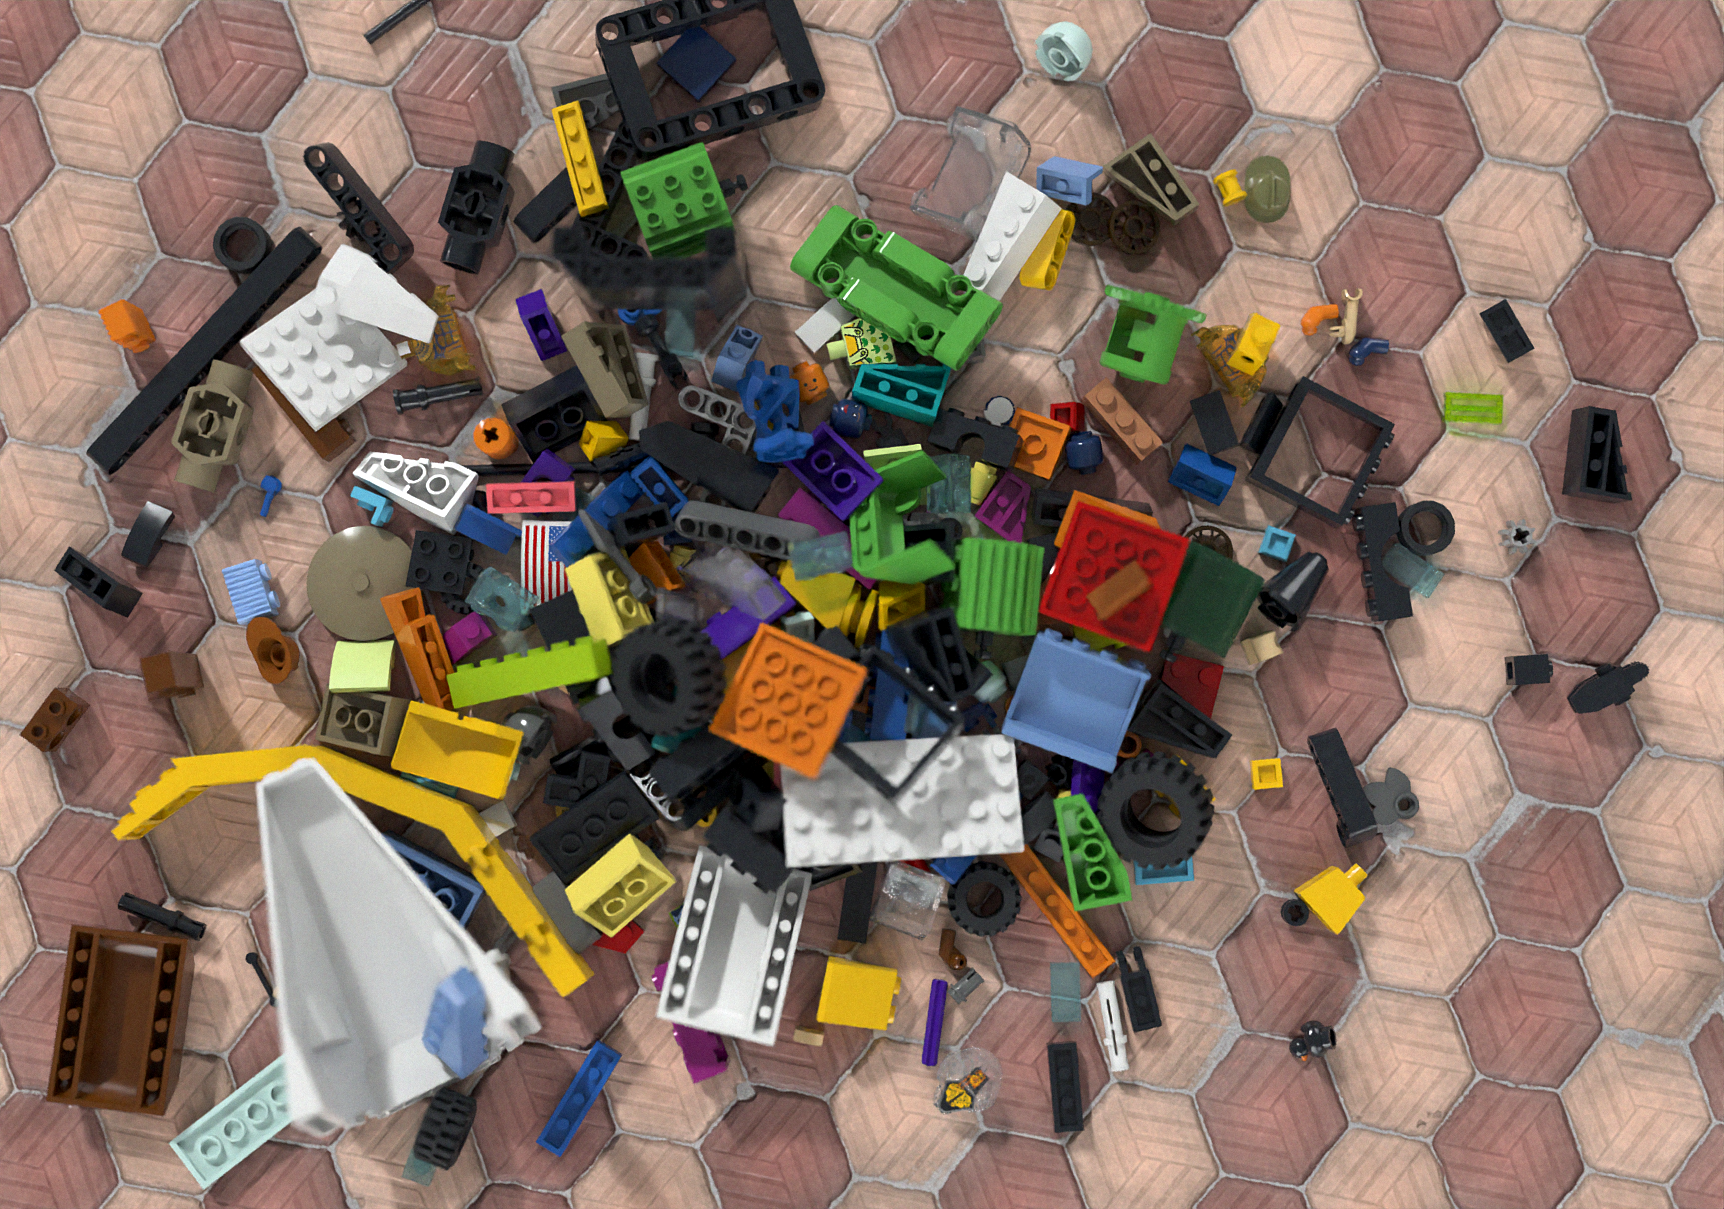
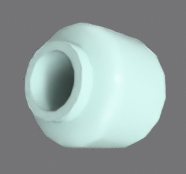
[974,660,1007,703]

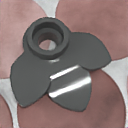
[1363,767,1419,825]

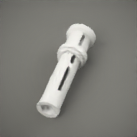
[628,353,659,441]

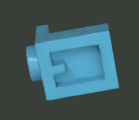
[350,486,394,527]

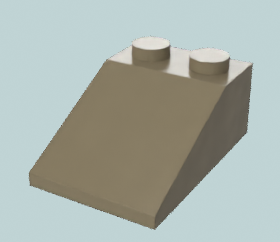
[315,683,413,757]

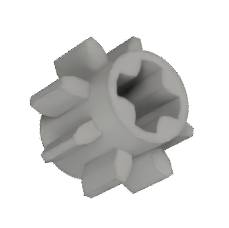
[1498,519,1536,555]

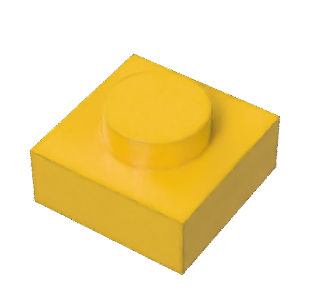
[1249,758,1283,790]

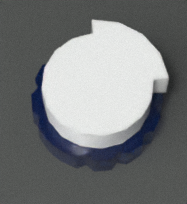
[983,396,1015,428]

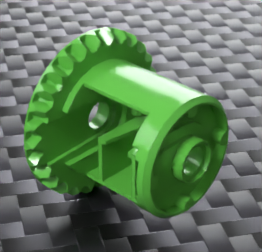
[1099,285,1207,385]

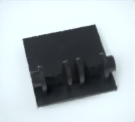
[405,530,474,595]

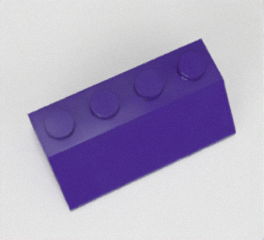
[701,576,796,660]

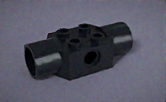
[438,140,515,275]

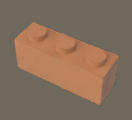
[1081,377,1163,465]

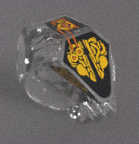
[933,1047,1003,1115]

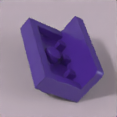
[1071,759,1105,818]

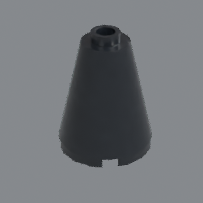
[1252,552,1329,632]

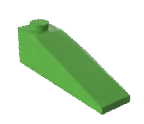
[1053,794,1132,911]

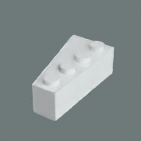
[964,171,1062,301]

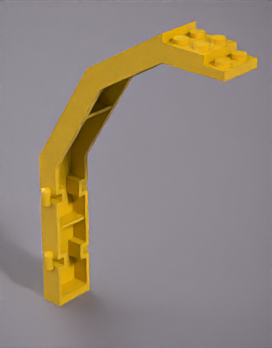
[112,745,595,998]

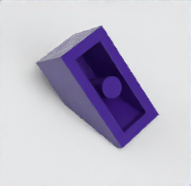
[515,289,568,362]

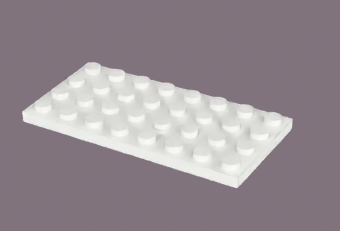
[780,734,1024,867]

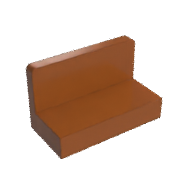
[1086,561,1153,620]

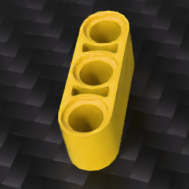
[1020,210,1075,291]

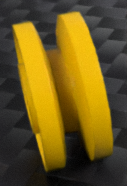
[839,584,879,649]

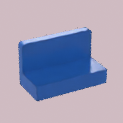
[1168,443,1237,506]
[453,503,522,555]

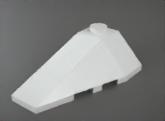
[313,244,439,343]
[353,451,479,535]

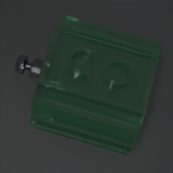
[1160,540,1265,662]

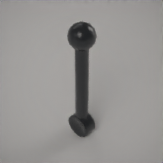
[245,952,278,1007]

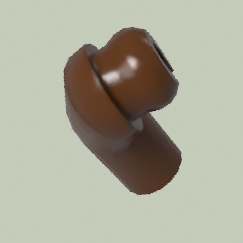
[939,928,967,970]

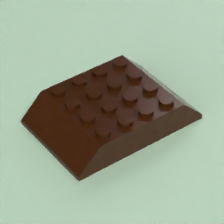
[46,924,195,1117]

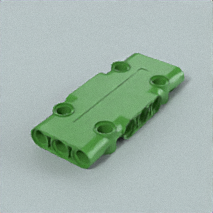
[790,205,1003,371]

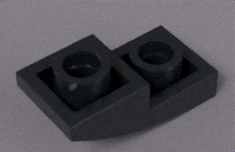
[121,501,175,568]

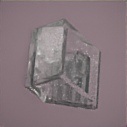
[868,860,947,940]

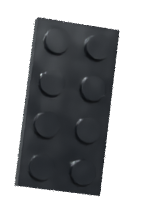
[530,770,659,884]

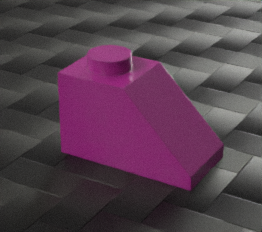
[442,610,498,667]

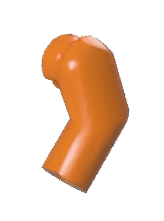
[1301,304,1339,335]

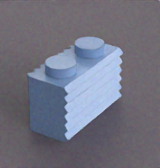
[222,559,280,625]

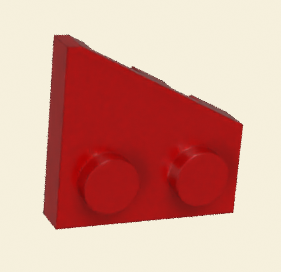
[1160,653,1224,719]

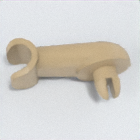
[1329,289,1363,344]

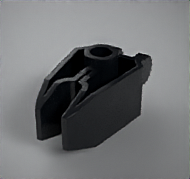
[1567,661,1650,714]

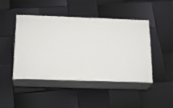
[795,298,856,354]

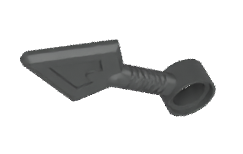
[578,509,658,604]

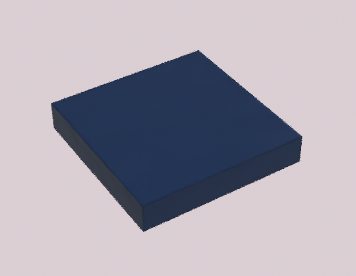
[656,26,737,102]

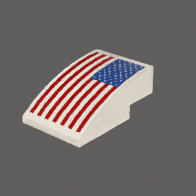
[521,520,584,613]

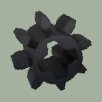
[1045,754,1073,790]

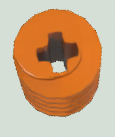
[473,418,519,460]

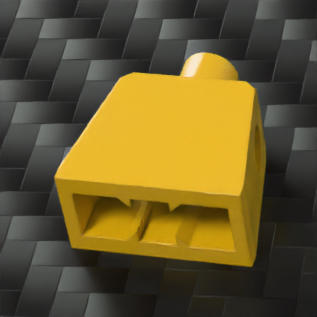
[1294,863,1368,935]

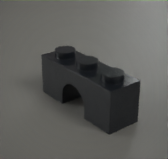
[927,408,1024,473]
[576,676,656,771]

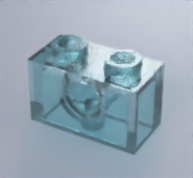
[465,566,539,632]

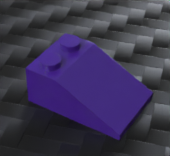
[782,421,884,522]

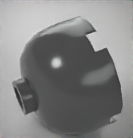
[502,705,557,765]

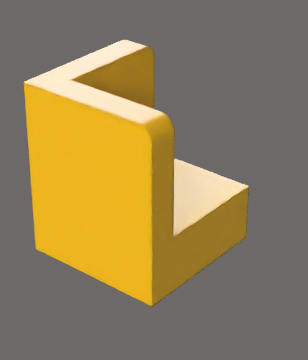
[579,421,629,461]

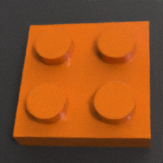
[1010,407,1072,481]

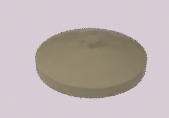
[307,526,424,641]

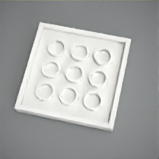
[240,289,407,432]

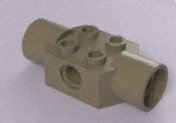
[171,360,254,493]

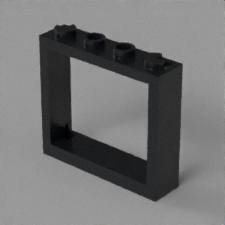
[1245,376,1395,528]
[830,645,965,807]

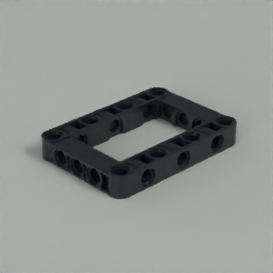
[595,0,826,161]

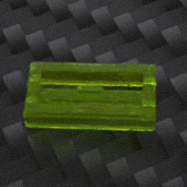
[1442,392,1503,425]

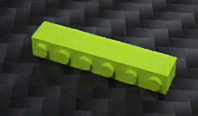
[446,635,614,709]

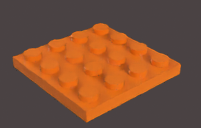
[709,622,869,780]

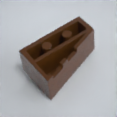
[139,651,204,701]

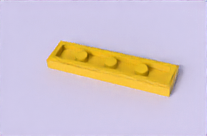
[551,101,609,217]

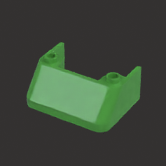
[850,450,955,584]

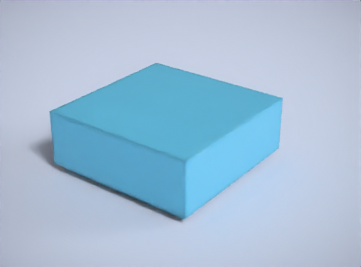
[1258,525,1296,562]

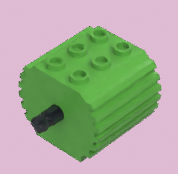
[621,142,748,258]
[939,538,1044,659]

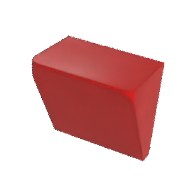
[1050,402,1085,433]

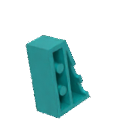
[851,364,951,427]

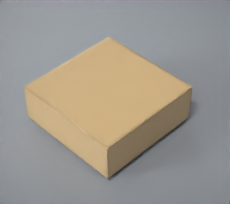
[793,1025,824,1047]

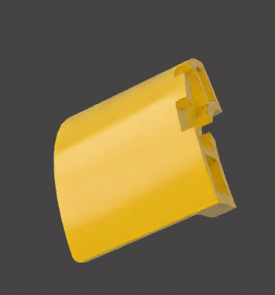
[391,701,524,800]

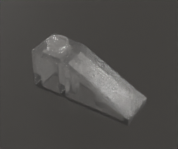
[657,588,705,625]

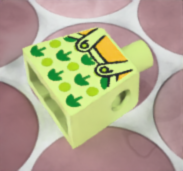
[827,318,896,370]

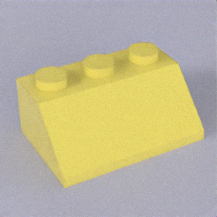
[565,550,654,648]
[565,834,676,937]

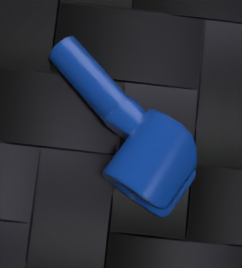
[260,475,282,517]

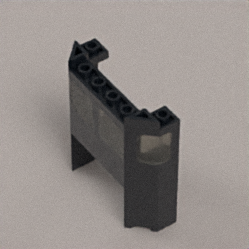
[550,226,747,323]

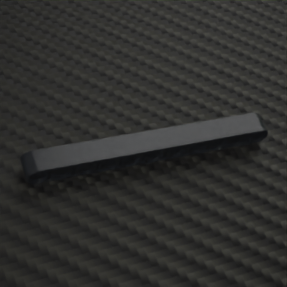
[86,227,323,475]

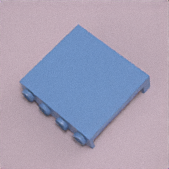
[1002,629,1150,773]

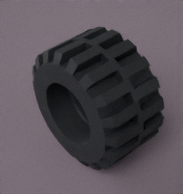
[947,861,1022,937]
[413,1087,477,1171]

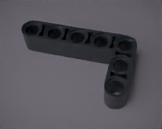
[572,121,649,258]
[303,142,414,274]
[629,749,771,831]

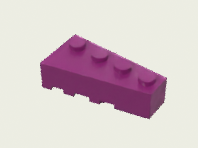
[778,487,878,591]
[651,960,730,1084]

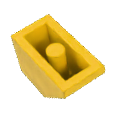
[879,580,925,631]

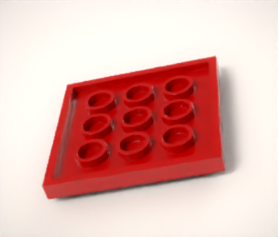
[1038,501,1191,652]

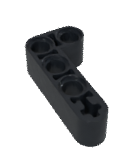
[1307,728,1378,848]

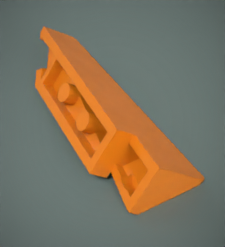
[380,587,454,712]

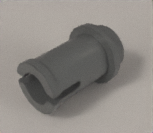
[947,967,985,1004]

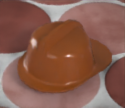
[246,616,300,684]

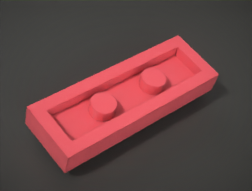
[486,481,577,514]

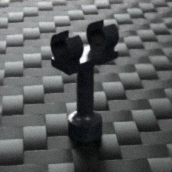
[634,314,689,390]

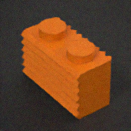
[98,299,156,353]

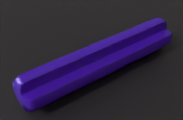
[921,979,948,1066]

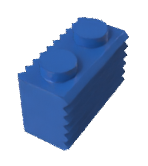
[631,456,689,517]

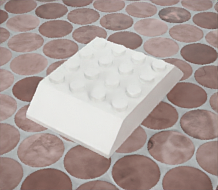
[656,845,812,1046]

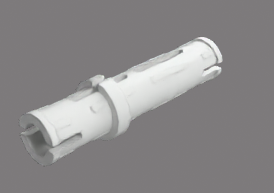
[1096,981,1130,1071]

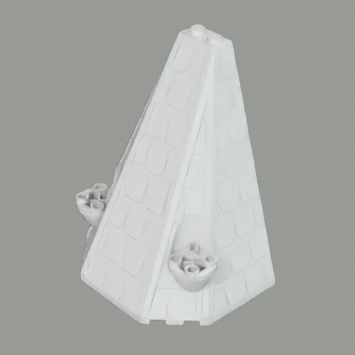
[256,758,542,1137]

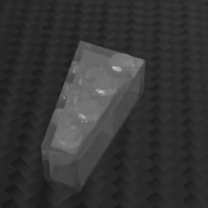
[675,542,786,620]

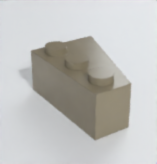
[1103,133,1199,226]
[561,321,649,418]

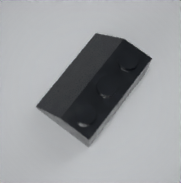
[501,365,608,463]

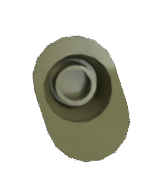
[1244,155,1290,223]

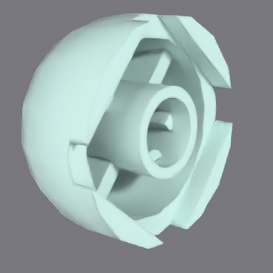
[1035,21,1093,81]

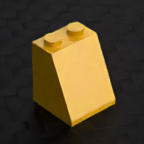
[777,560,856,629]
[817,956,902,1030]

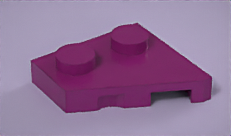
[974,471,1031,543]

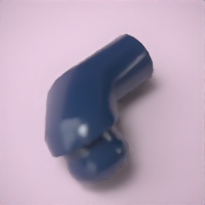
[1349,338,1389,366]

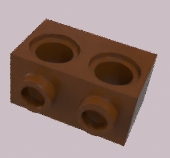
[20,687,90,752]

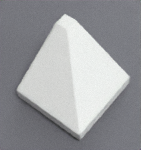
[479,800,517,837]

